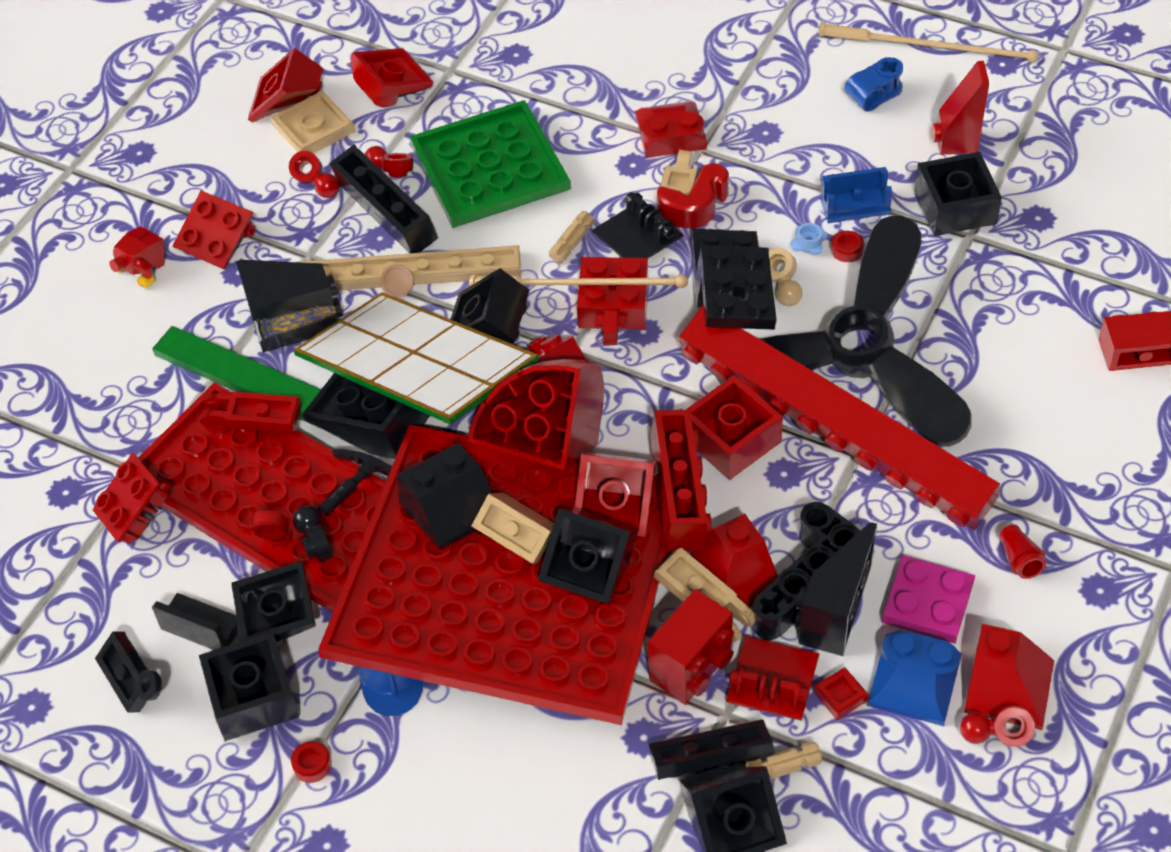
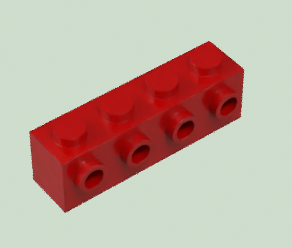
[650,410,712,552]

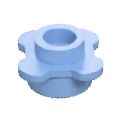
[791,223,827,255]

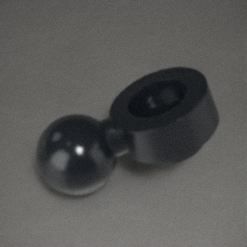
[293,505,333,563]

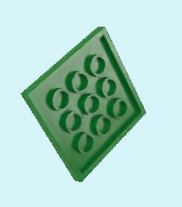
[409,100,571,228]

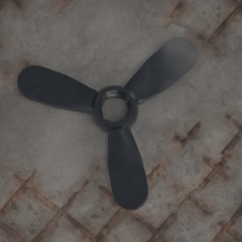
[716,216,972,447]

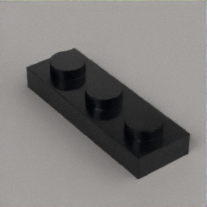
[649,719,774,780]

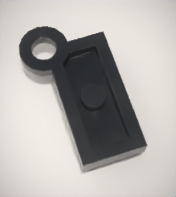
[95,631,162,713]

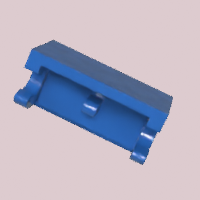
[821,167,892,223]

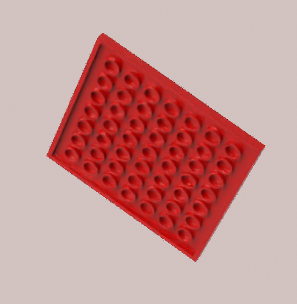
[318,424,668,725]

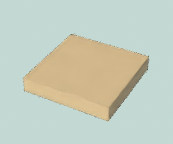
[271,91,355,153]

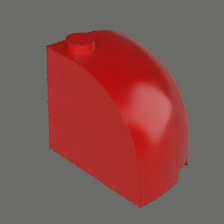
[467,359,604,470]

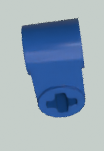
[844,57,903,112]

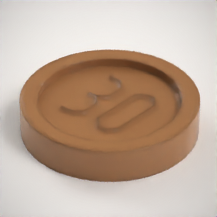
[380,264,414,298]

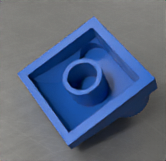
[867,630,962,726]

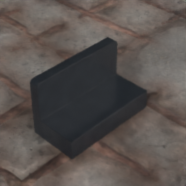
[152,593,239,650]

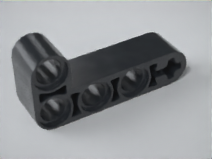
[752,502,860,640]

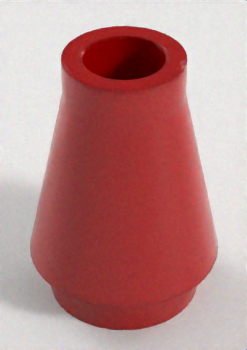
[999,524,1046,579]

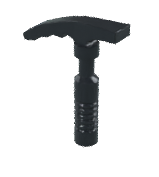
[318,449,392,517]

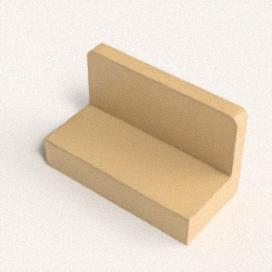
[471,493,554,564]

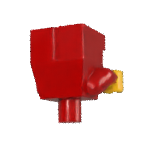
[109,226,164,288]

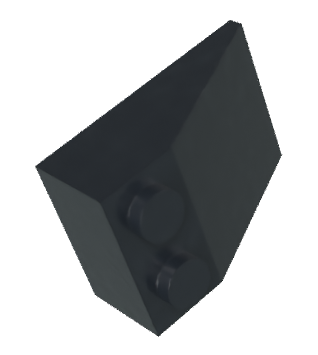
[302,373,430,459]
[794,522,877,656]

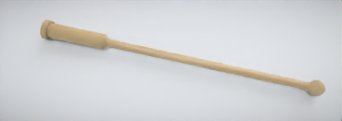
[819,22,1038,62]
[469,274,688,288]

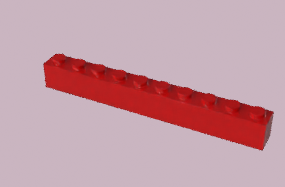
[678,305,1000,530]

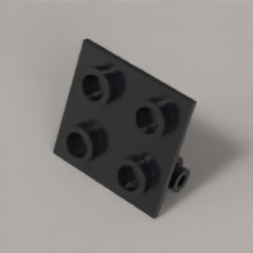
[592,192,683,259]

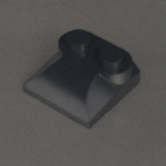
[231,561,316,647]

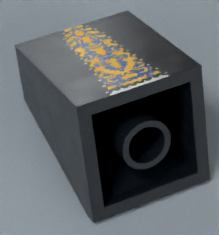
[236,260,343,352]

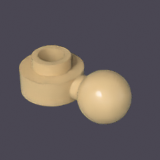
[769,248,803,306]

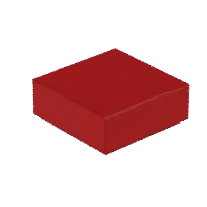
[813,667,869,721]

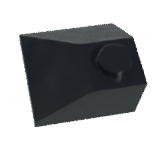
[679,766,787,852]

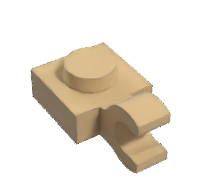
[661,150,697,195]

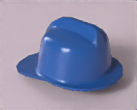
[357,666,423,716]

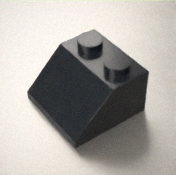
[450,268,530,344]
[397,442,492,550]
[538,506,639,604]

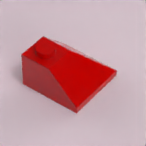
[248,48,323,122]
[690,513,778,609]
[964,624,1054,730]

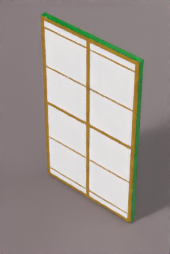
[294,292,539,425]

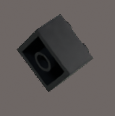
[914,152,1002,236]
[199,631,299,741]

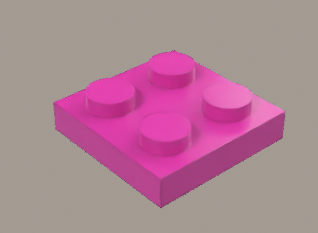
[882,555,976,644]

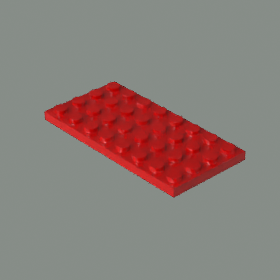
[139,382,386,613]

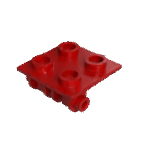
[172,190,256,270]
[92,452,172,544]
[726,636,819,721]

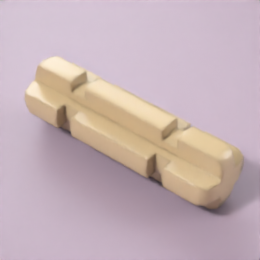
[549,211,594,264]
[745,742,822,779]

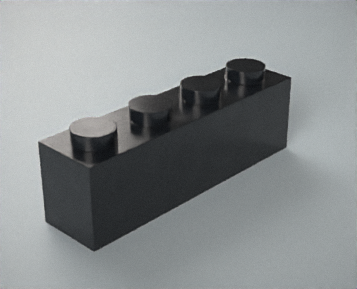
[329,145,438,253]

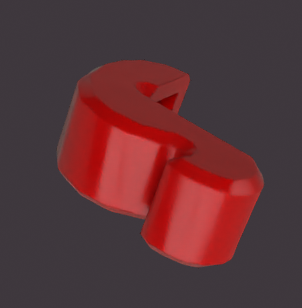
[657,163,729,229]

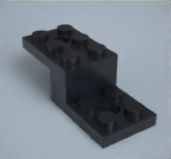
[691,228,777,330]

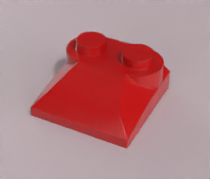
[350,48,433,107]
[635,101,707,158]

